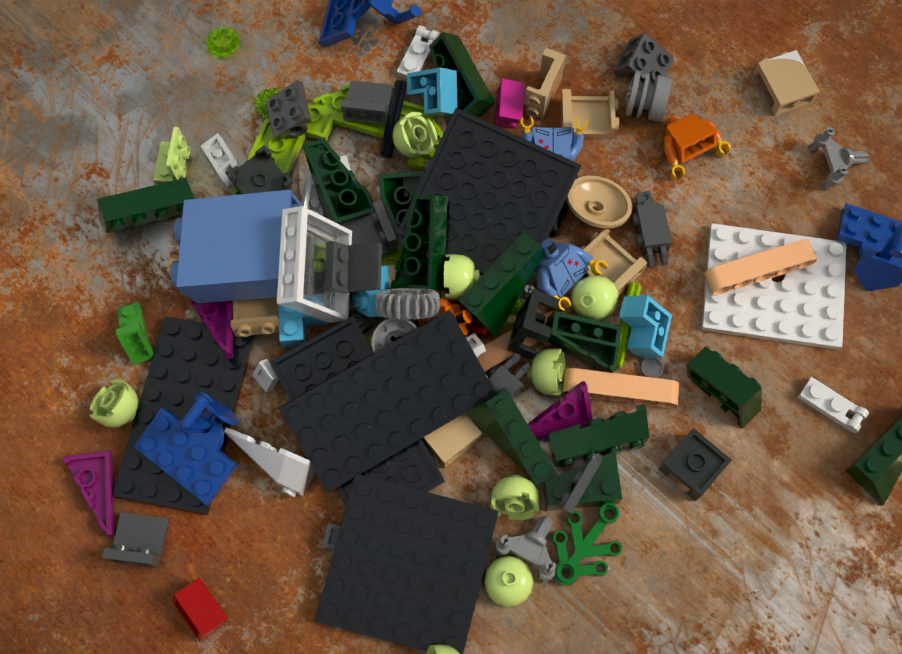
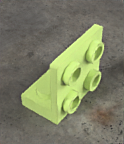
[153,127,190,184]

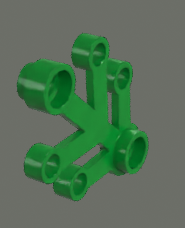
[552,503,622,586]

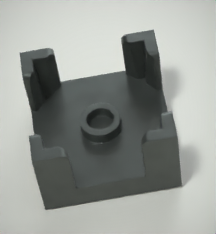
[228,145,293,194]
[507,289,560,360]
[658,428,732,501]

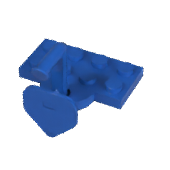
[318,0,421,47]
[836,203,902,291]
[134,391,239,505]

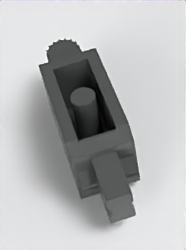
[631,191,672,267]
[473,353,531,425]

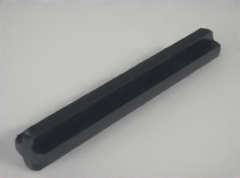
[380,80,407,159]

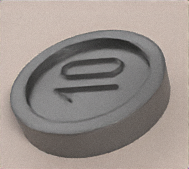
[640,358,664,378]

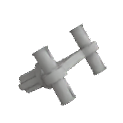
[809,127,869,190]
[495,516,556,584]

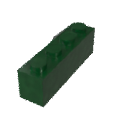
[429,32,495,121]
[97,178,194,233]
[390,195,448,291]
[458,232,544,338]
[465,388,557,487]
[547,404,650,468]
[846,414,902,506]

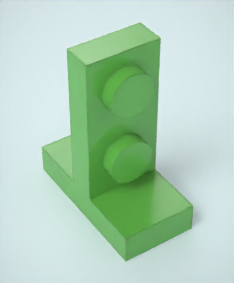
[116,302,154,365]

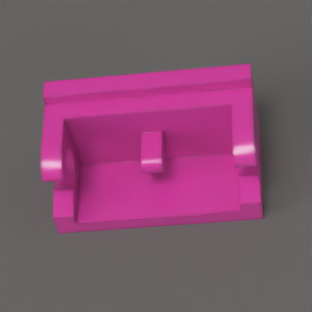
[494,79,525,128]

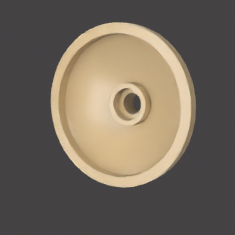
[566,176,632,228]

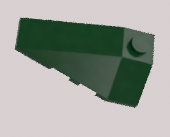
[302,138,374,225]
[378,171,424,248]

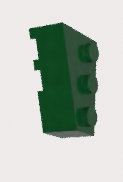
[546,311,622,373]
[686,347,762,429]
[543,451,622,511]

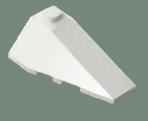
[224,427,315,497]

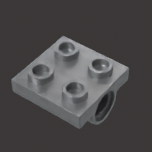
[266,80,311,140]

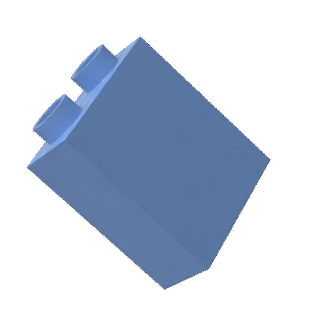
[170,190,304,303]

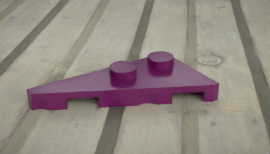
[189,298,233,359]
[528,381,593,440]
[63,451,114,537]

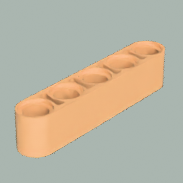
[704,239,817,295]
[562,368,679,409]

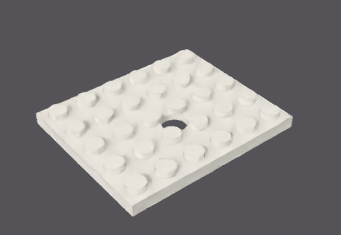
[701,223,846,350]

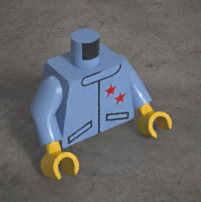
[519,116,588,161]
[536,239,608,312]

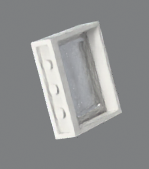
[277,206,352,323]

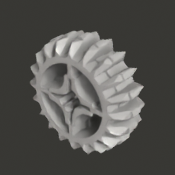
[375,288,440,320]

